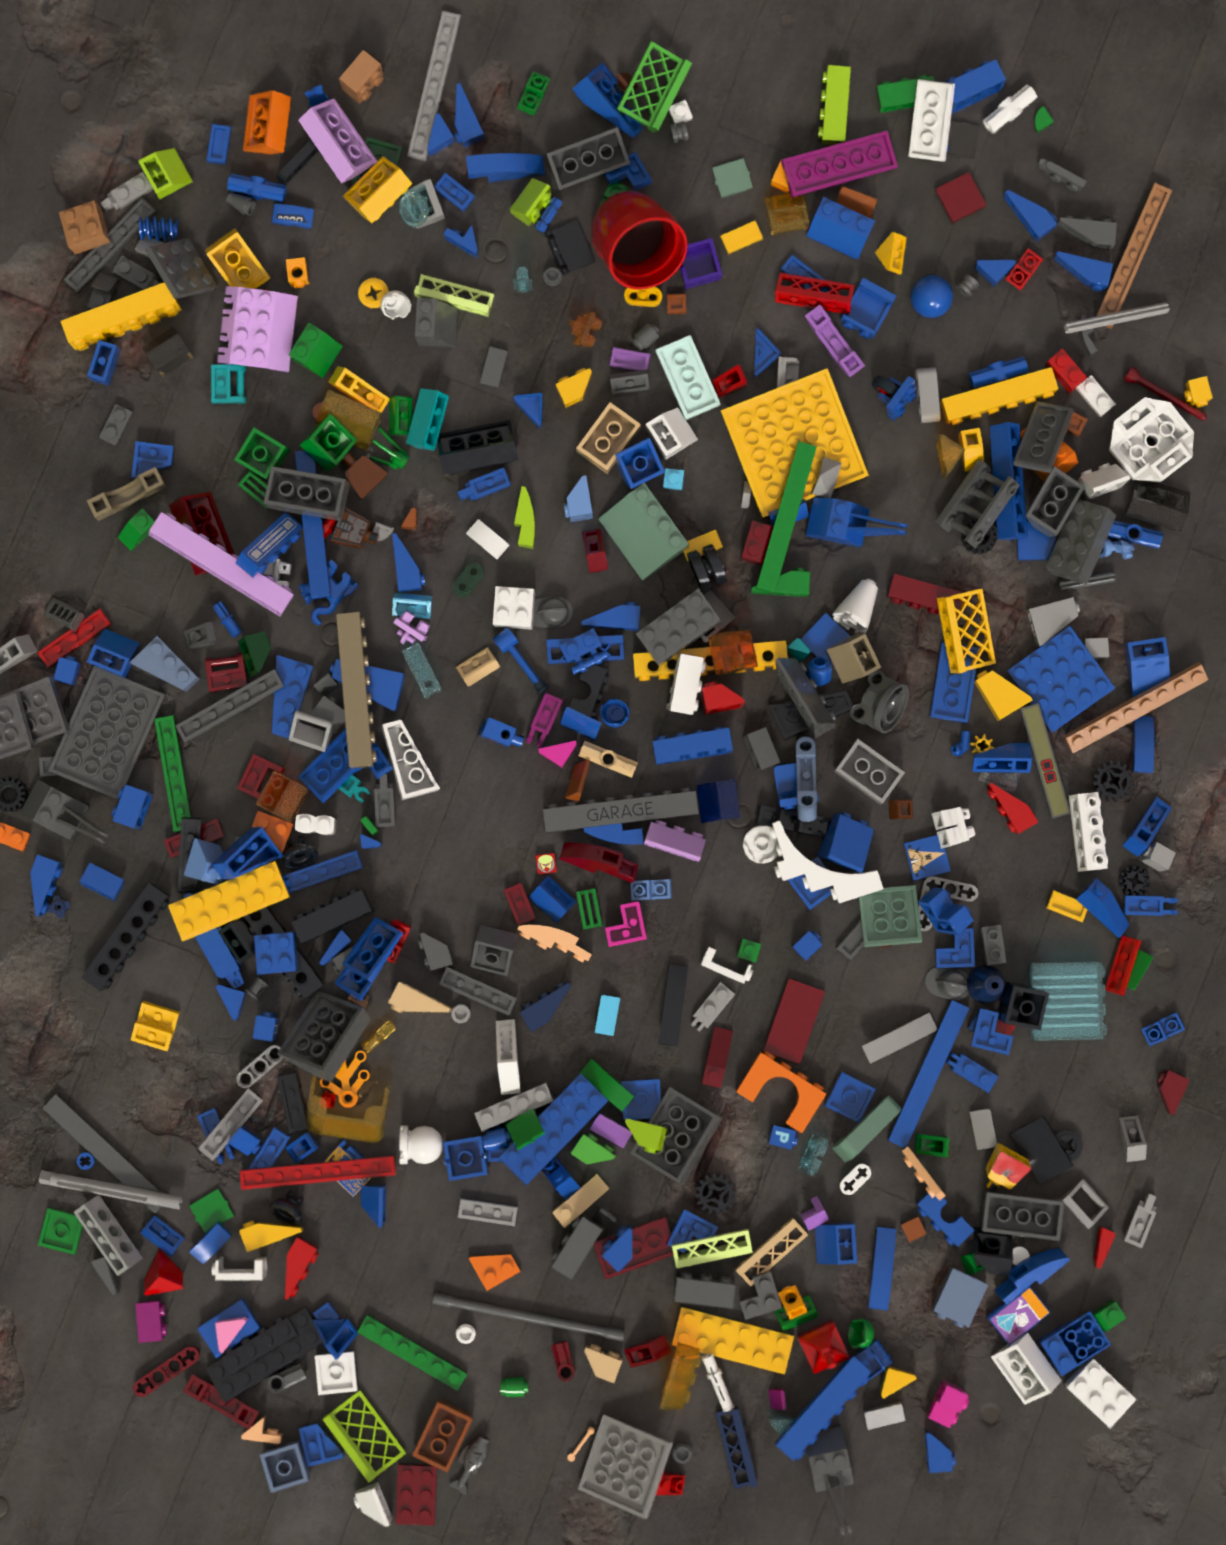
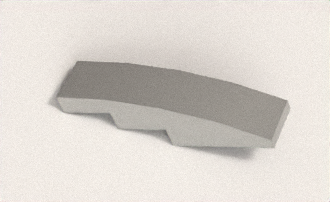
[861,1012,938,1064]

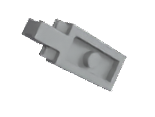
[101,172,153,212]
[1123,1192,1157,1248]

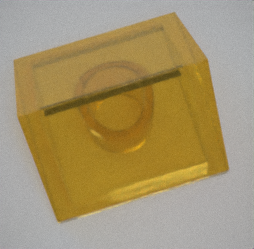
[935,434,966,479]

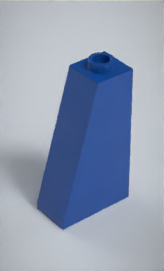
[330,659,405,712]

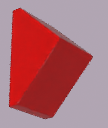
[712,364,747,398]

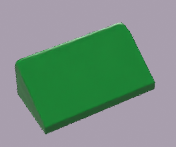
[389,395,412,435]
[1127,950,1153,990]
[774,1295,819,1332]

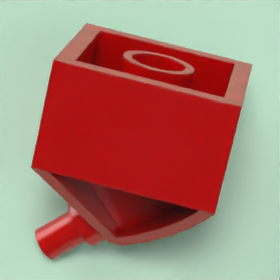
[797,1319,850,1374]

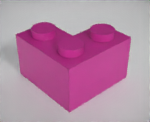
[605,901,647,947]
[927,1380,969,1428]

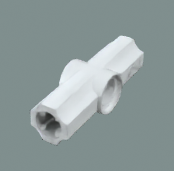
[983,85,1037,134]

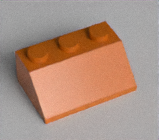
[243,90,291,154]

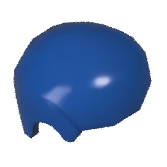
[599,699,630,728]

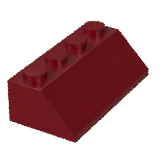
[169,491,234,576]

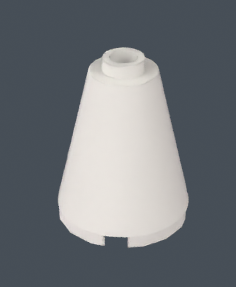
[833,579,878,633]

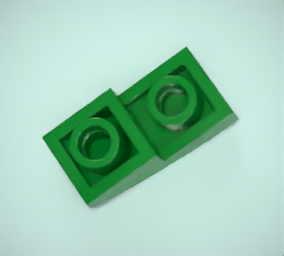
[517,71,551,116]

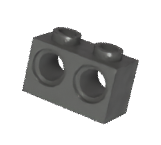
[979,925,1006,966]

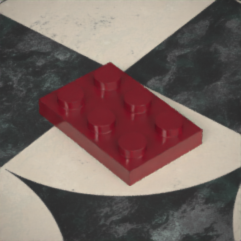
[396,1464,437,1526]

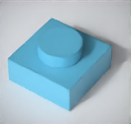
[663,468,684,490]

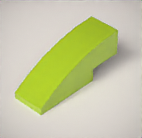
[514,486,535,549]

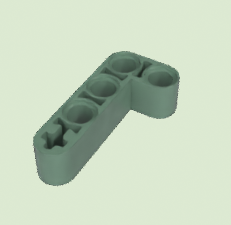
[832,1095,902,1162]

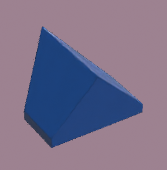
[513,393,543,429]
[312,1319,358,1360]

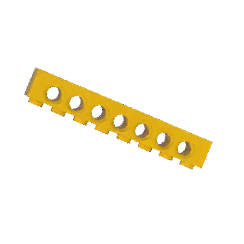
[633,641,788,681]

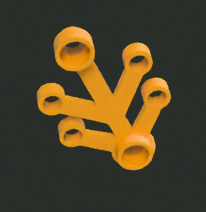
[320,1050,370,1108]

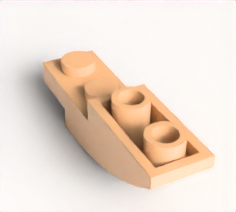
[518,925,592,962]

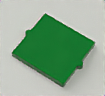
[506,1108,545,1150]
[189,1188,235,1233]

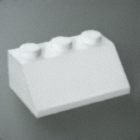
[991,1333,1062,1405]

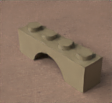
[87,467,167,521]

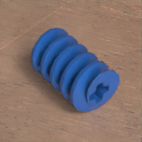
[139,216,178,242]

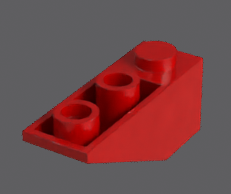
[986,783,1038,835]
[285,1236,319,1300]

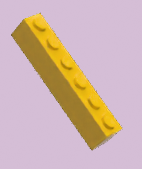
[940,367,1058,425]

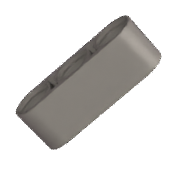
[916,367,940,423]
[236,1045,284,1088]

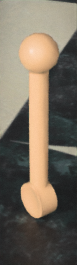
[567,1427,595,1462]

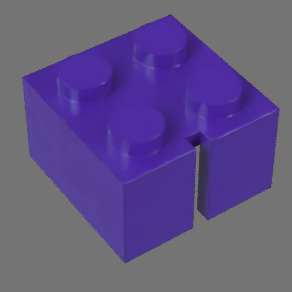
[679,238,722,289]

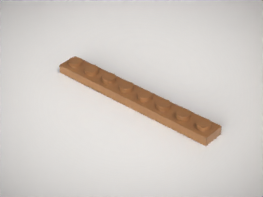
[1096,183,1172,329]
[1063,662,1208,753]

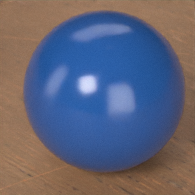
[910,275,953,318]

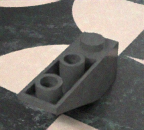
[1057,215,1117,250]

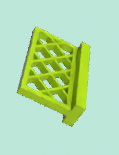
[322,1390,406,1483]

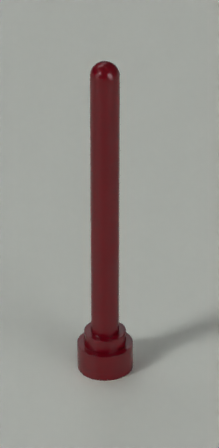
[1123,366,1207,421]

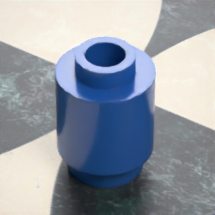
[482,1128,512,1151]

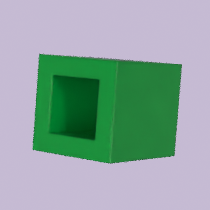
[737,939,761,963]

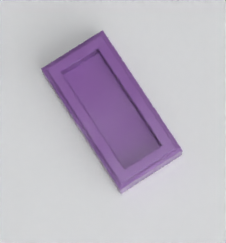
[609,347,650,371]

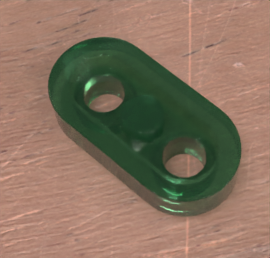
[453,563,484,598]

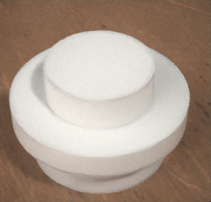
[456,1324,476,1344]

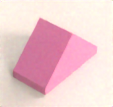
[215,1317,248,1353]

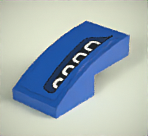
[271,204,314,229]

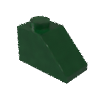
[238,631,271,677]

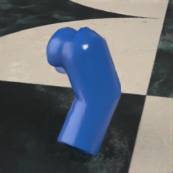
[950,731,971,756]

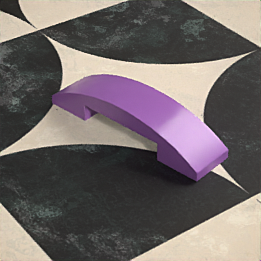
[804,305,865,378]

